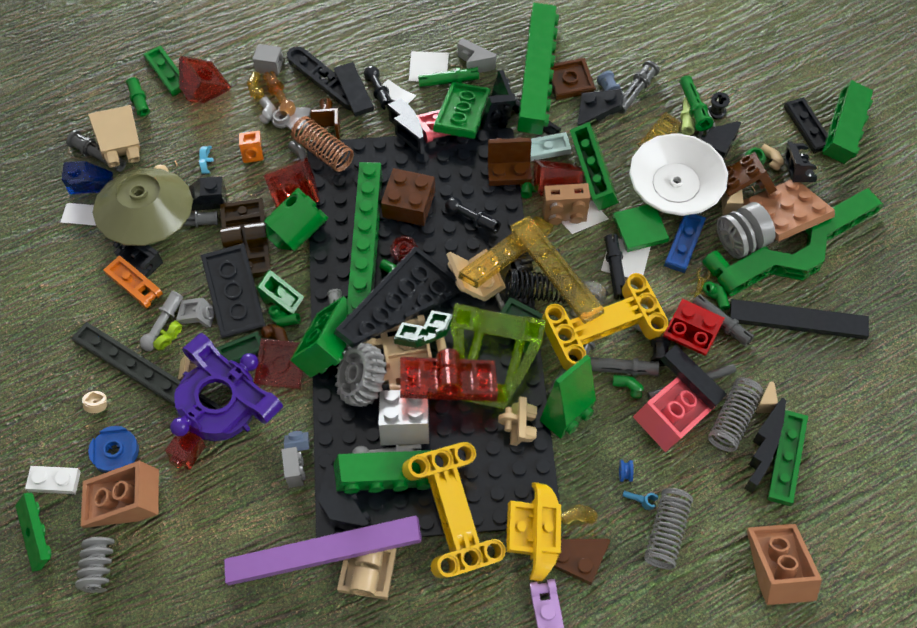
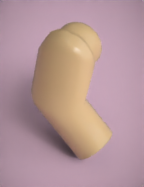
[761,144,784,171]

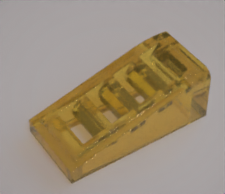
[638,112,681,147]

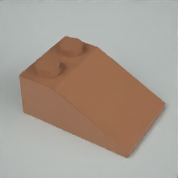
[81,461,159,528]
[747,524,822,605]

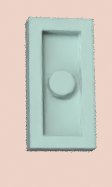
[530,132,571,161]

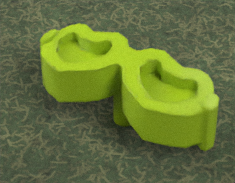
[153,320,183,351]

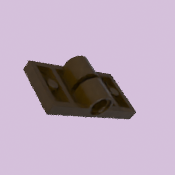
[220,198,272,278]

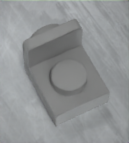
[176,298,215,328]

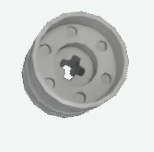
[717,202,776,259]

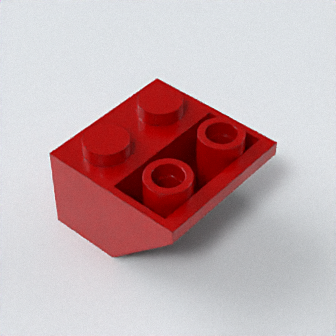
[663,298,725,356]

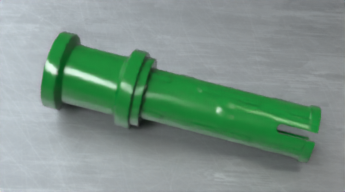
[679,75,714,131]

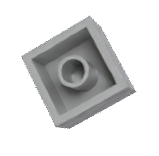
[379,389,429,446]

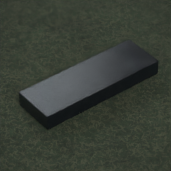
[334,62,374,117]
[784,97,828,154]
[660,345,727,410]

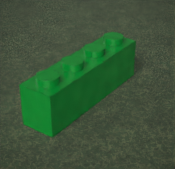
[822,80,873,164]
[570,122,619,211]
[334,450,436,494]

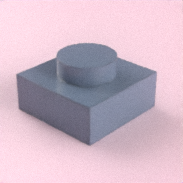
[284,431,310,451]

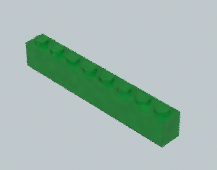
[517,2,559,135]
[347,162,383,317]

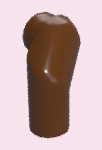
[261,324,291,351]

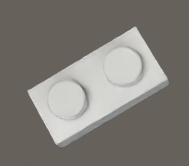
[25,466,81,494]

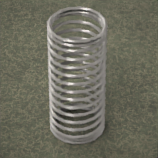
[708,377,764,452]
[644,488,693,569]

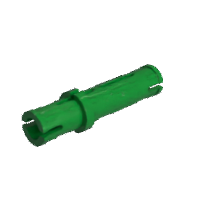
[418,67,479,88]

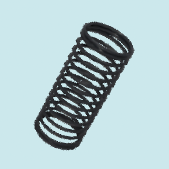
[505,268,577,305]

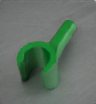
[521,182,544,199]

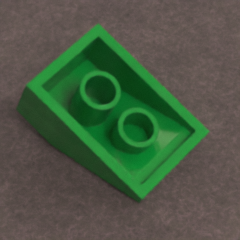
[290,296,347,378]
[539,355,596,439]

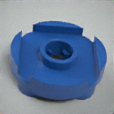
[88,426,139,473]

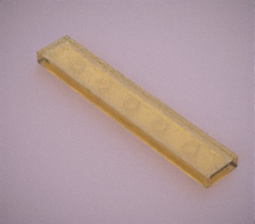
[458,216,554,288]
[510,216,604,324]

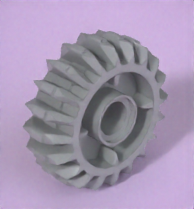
[335,343,387,407]

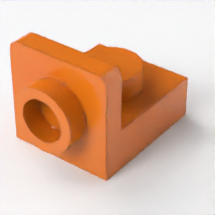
[239,130,264,163]

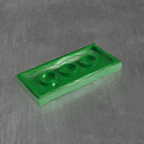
[433,82,491,139]

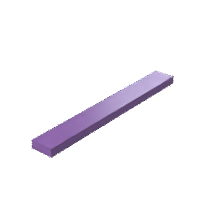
[224,516,422,585]

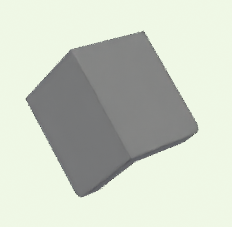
[253,44,284,76]

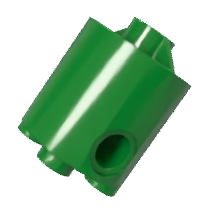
[263,188,329,252]

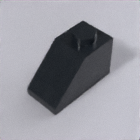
[700,121,741,160]
[189,176,227,211]

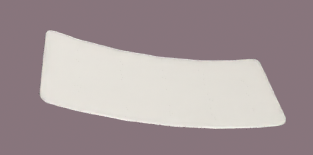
[382,80,416,104]

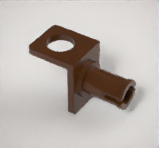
[310,98,340,139]

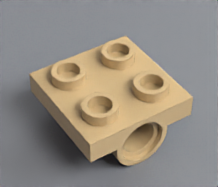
[337,548,397,600]

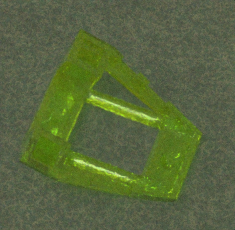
[451,303,546,409]

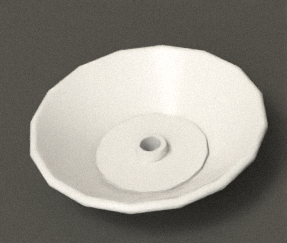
[629,133,728,216]

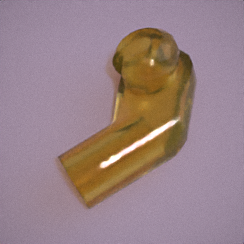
[247,72,264,99]

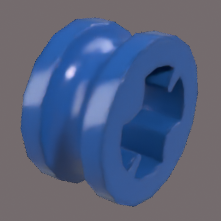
[619,460,634,482]

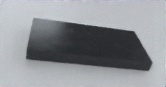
[201,243,266,340]

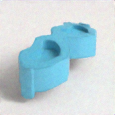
[199,146,214,174]

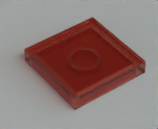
[254,338,303,390]

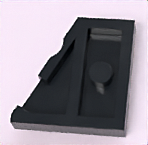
[577,89,623,126]

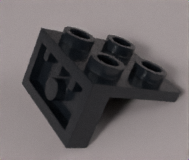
[481,70,516,130]

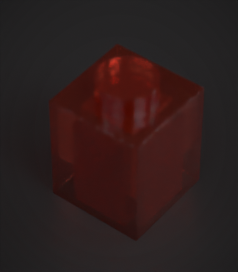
[165,431,206,470]

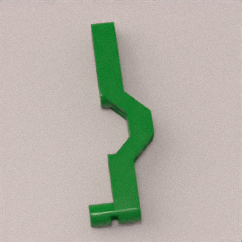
[702,188,884,297]

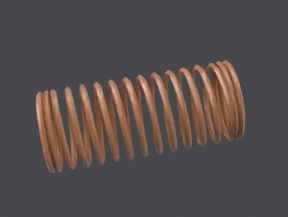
[291,116,354,172]

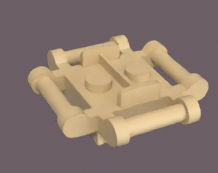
[364,315,453,391]

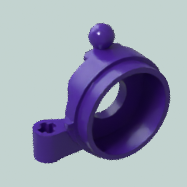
[170,333,283,441]

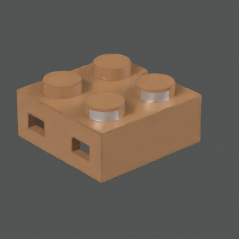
[542,183,590,225]

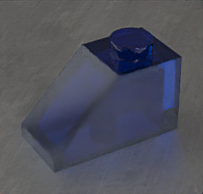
[62,161,113,194]

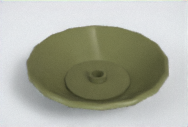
[92,168,193,246]

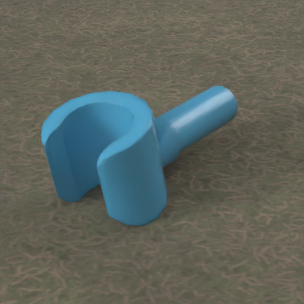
[623,491,659,510]

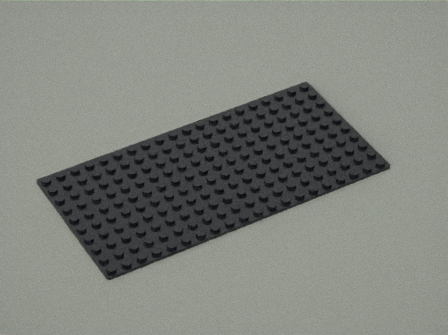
[307,128,562,538]

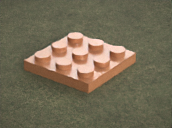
[742,180,835,242]

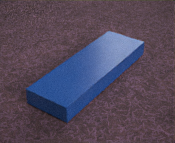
[664,214,706,273]

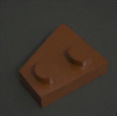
[553,539,611,585]

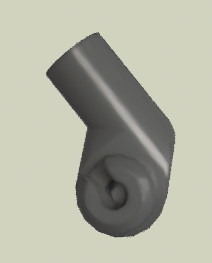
[288,140,307,169]

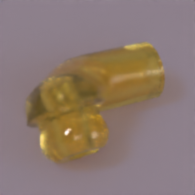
[561,504,598,525]

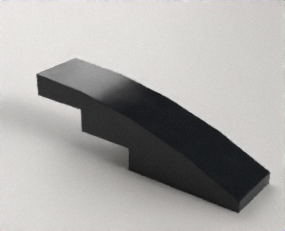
[744,398,786,494]

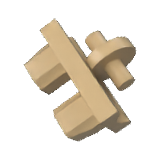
[498,396,537,446]

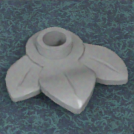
[272,100,311,130]

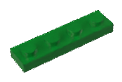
[767,410,808,506]

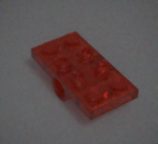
[400,348,498,401]

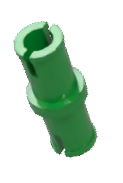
[126,77,150,117]

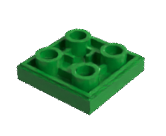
[612,204,669,252]

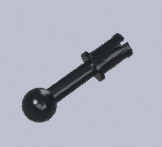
[364,66,393,110]
[445,197,501,234]

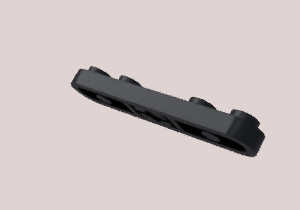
[287,46,352,111]

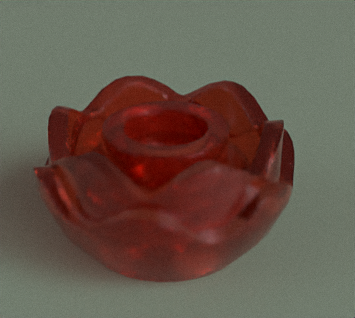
[390,236,418,261]

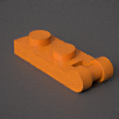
[103,255,163,309]

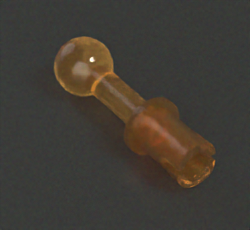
[263,71,296,116]

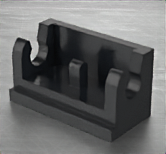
[784,141,817,182]
[113,242,163,278]

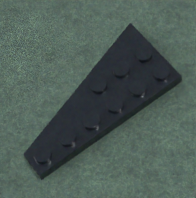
[334,246,463,348]

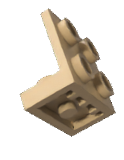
[446,249,506,302]

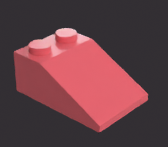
[633,377,717,452]

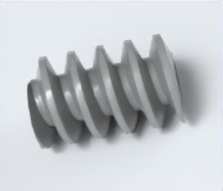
[75,537,115,593]

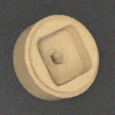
[82,391,107,413]

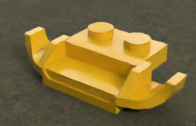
[506,482,561,581]

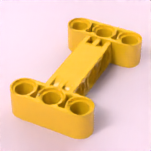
[541,273,668,371]
[402,442,506,579]

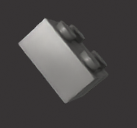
[281,447,306,488]

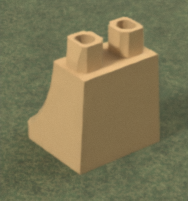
[88,105,140,168]

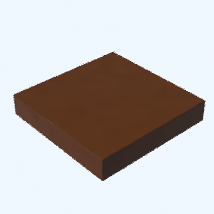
[550,58,596,100]

